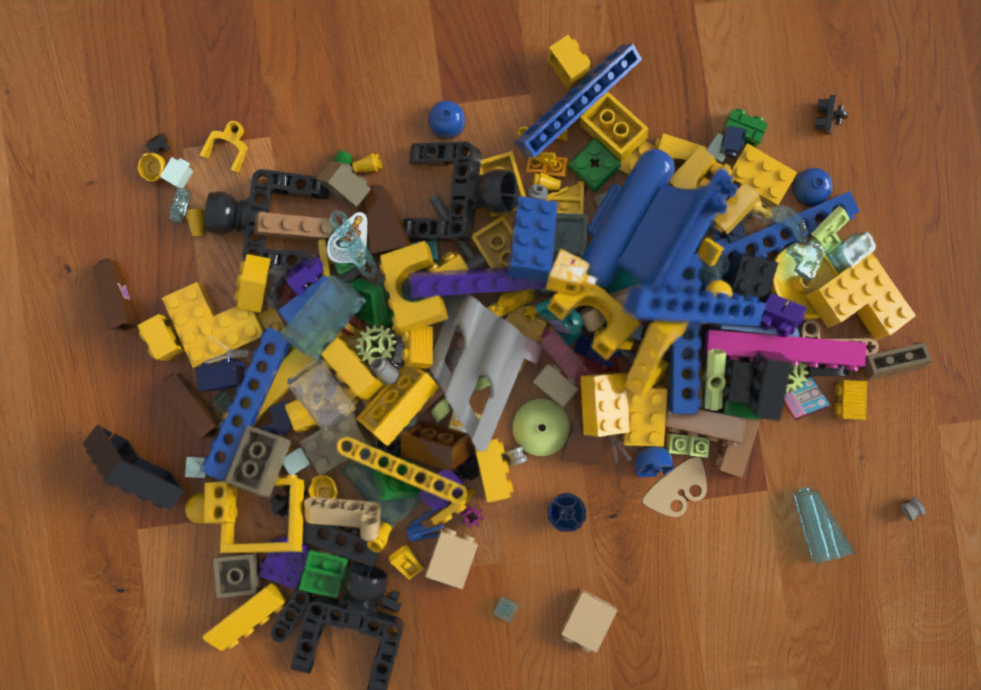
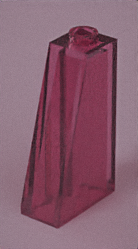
[537,325,592,391]

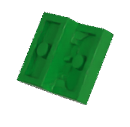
[298,550,348,598]

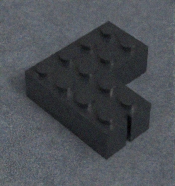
[83,425,184,510]

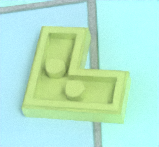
[811,206,850,256]

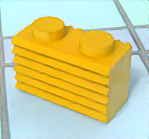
[402,326,433,369]
[834,380,868,420]

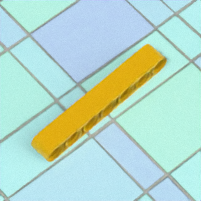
[337,437,467,503]

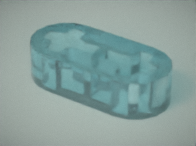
[169,187,191,224]

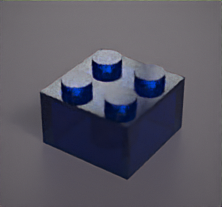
[195,358,245,392]

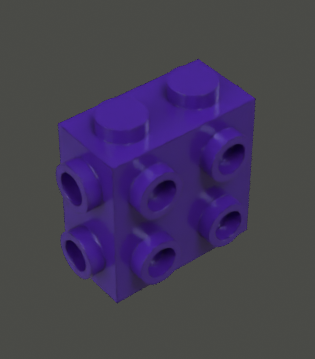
[259,535,313,590]

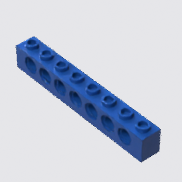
[514,44,642,158]
[714,191,860,277]
[669,254,702,414]
[623,284,766,326]
[202,327,293,481]

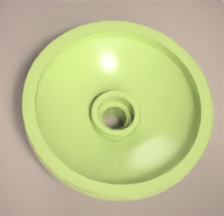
[512,399,570,456]

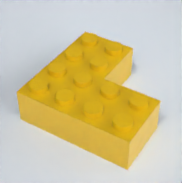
[806,252,916,341]
[162,282,265,369]

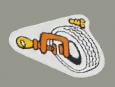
[327,212,367,267]

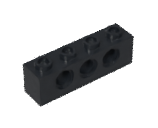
[302,522,379,567]

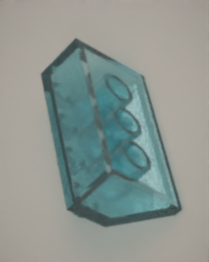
[280,275,366,359]
[340,441,423,528]

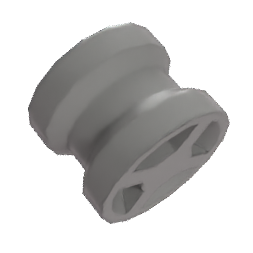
[505,445,527,466]
[900,497,926,521]

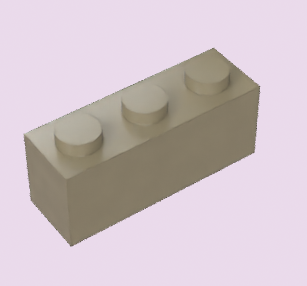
[864,343,932,381]

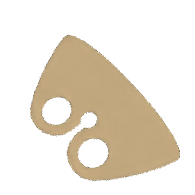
[642,457,707,517]

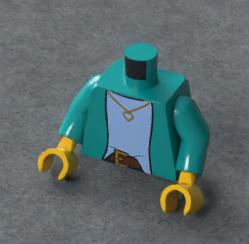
[523,299,584,356]

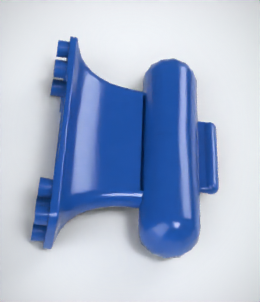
[581,149,737,319]

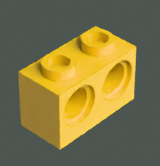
[204,482,238,524]

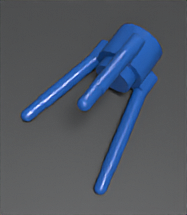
[406,509,457,542]

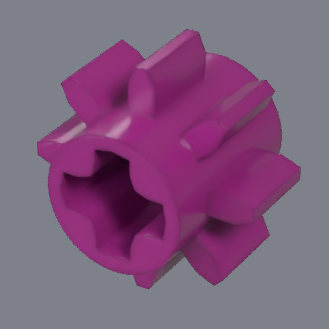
[460,504,484,528]

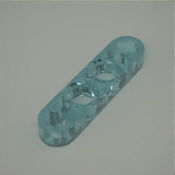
[329,210,378,278]

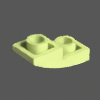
[666,433,710,458]

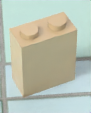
[425,528,478,589]
[560,589,618,653]

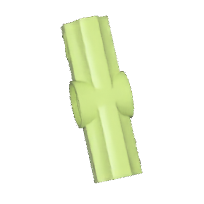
[704,349,726,410]

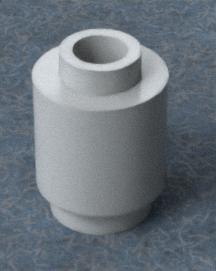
[527,184,548,200]
[370,357,399,385]

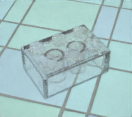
[287,357,356,432]

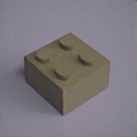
[316,161,371,207]
[531,364,578,407]
[213,553,261,598]

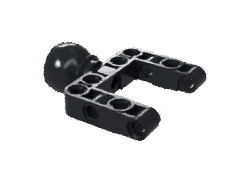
[403,141,518,242]
[204,169,329,271]
[291,563,404,690]

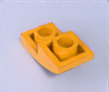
[526,157,569,178]

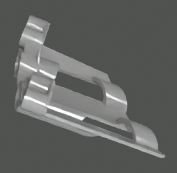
[429,294,544,452]

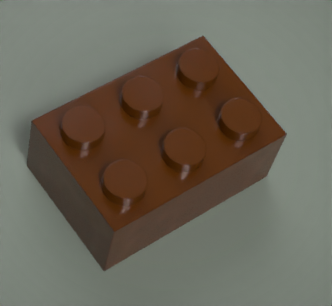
[401,420,472,471]

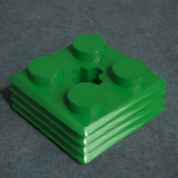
[569,138,621,192]
[349,278,389,326]
[373,458,420,500]

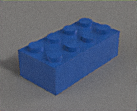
[508,196,557,282]

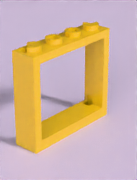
[220,475,304,554]

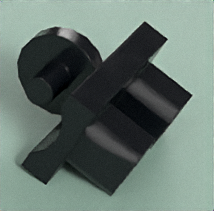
[815,95,849,134]
[270,485,308,517]

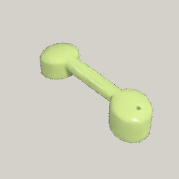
[431,376,490,423]

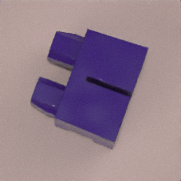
[286,256,324,296]
[759,293,807,338]

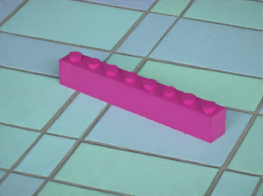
[703,330,867,370]

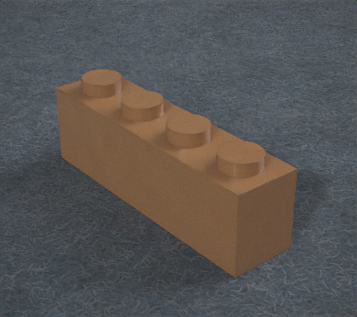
[254,212,337,241]
[665,404,748,447]
[715,417,761,478]

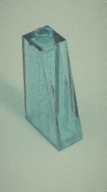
[792,486,855,564]

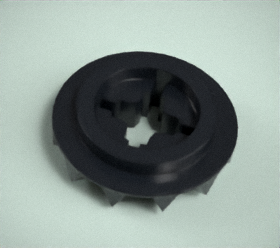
[454,454,480,481]

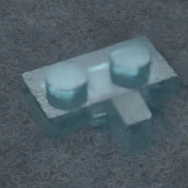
[786,239,827,282]

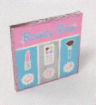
[784,376,831,421]

